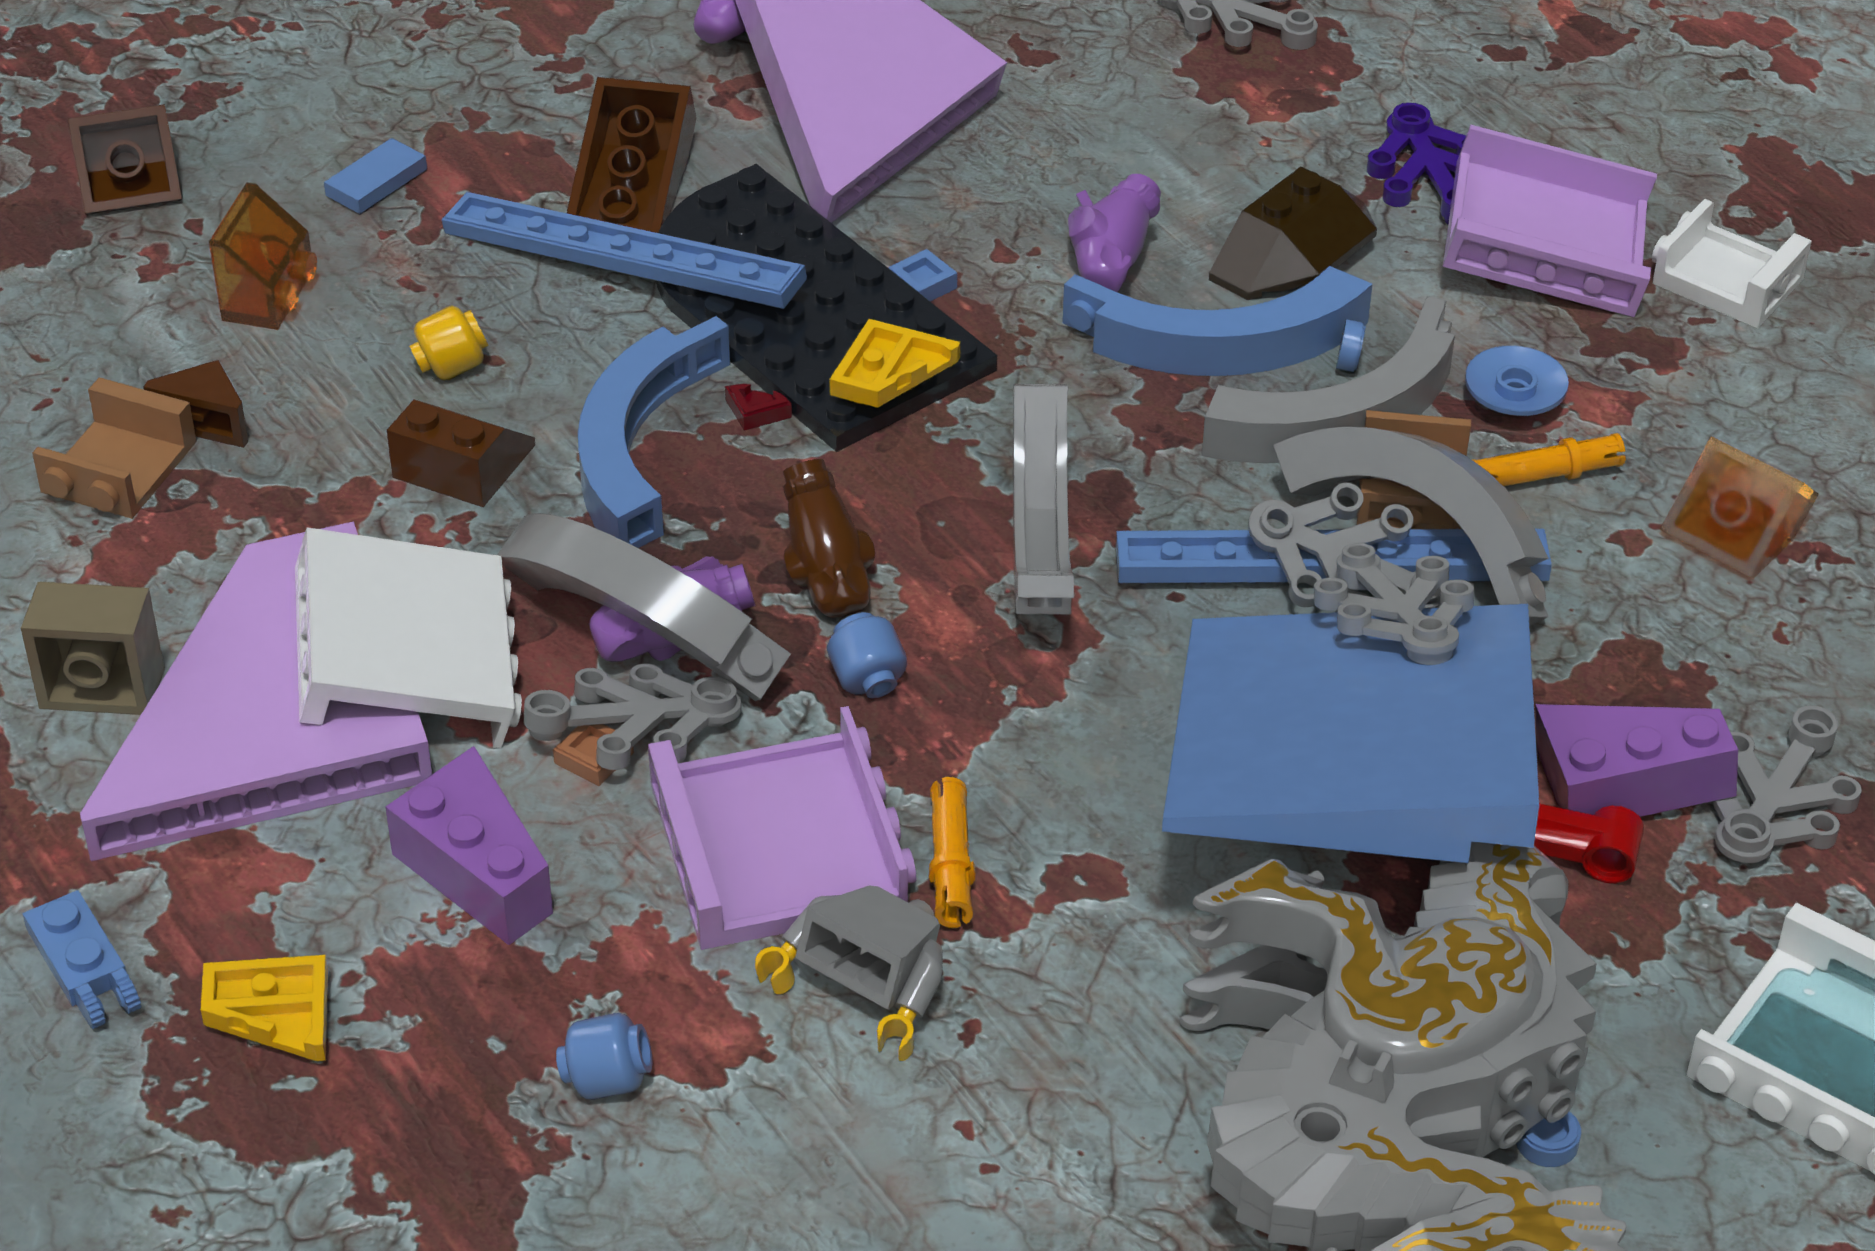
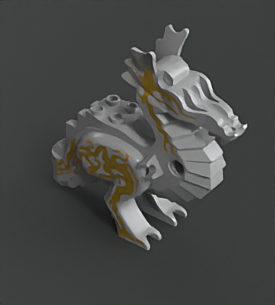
[1180,842,1628,1251]

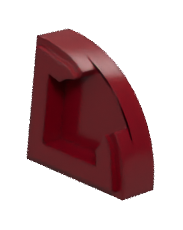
[725,384,792,431]

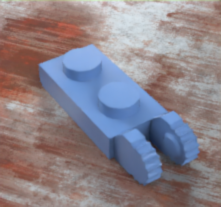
[22,890,141,1029]

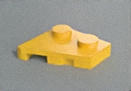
[829,319,960,408]
[200,955,328,1061]

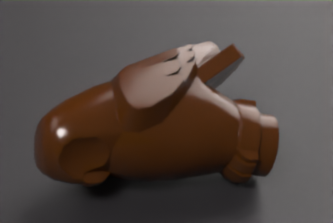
[782,459,875,618]

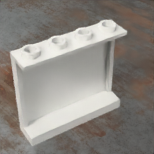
[295,527,522,748]

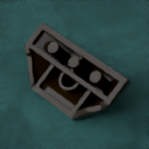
[1209,166,1377,300]

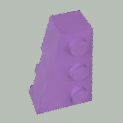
[1535,704,1738,817]
[385,746,553,945]

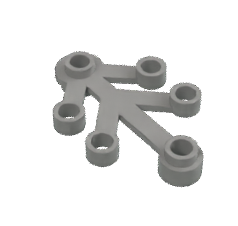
[1160,0,1318,50]
[1248,483,1440,608]
[1314,543,1474,665]
[524,664,741,770]
[1707,706,1862,863]

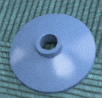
[1465,346,1569,416]

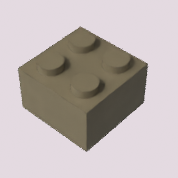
[21,582,165,715]

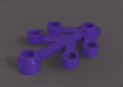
[1366,103,1466,225]

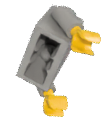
[755,885,943,1061]

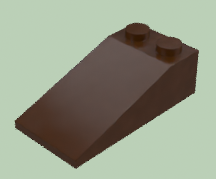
[567,77,696,233]

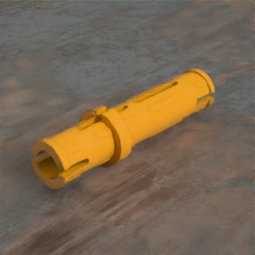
[1471,433,1626,486]
[929,777,976,928]

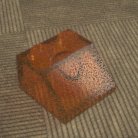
[209,182,317,330]
[1659,436,1819,579]

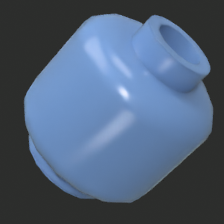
[826,612,908,698]
[556,1013,653,1100]

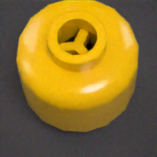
[409,305,489,381]

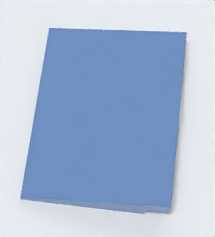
[1162,604,1539,863]

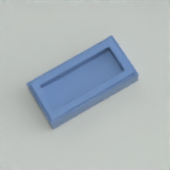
[324,138,427,214]

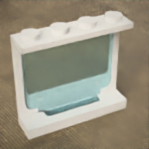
[1686,903,1875,1175]

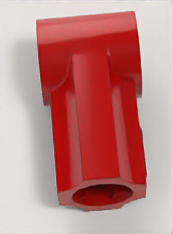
[1534,803,1644,884]

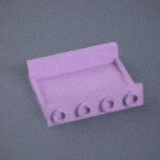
[1443,124,1657,317]
[648,706,916,950]

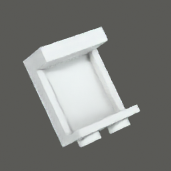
[1652,199,1812,328]

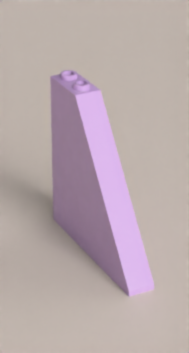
[735,0,1007,223]
[80,521,432,861]

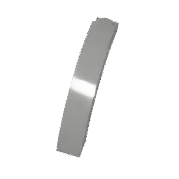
[1202,296,1455,463]
[1013,384,1074,614]
[1273,427,1549,626]
[497,513,791,701]

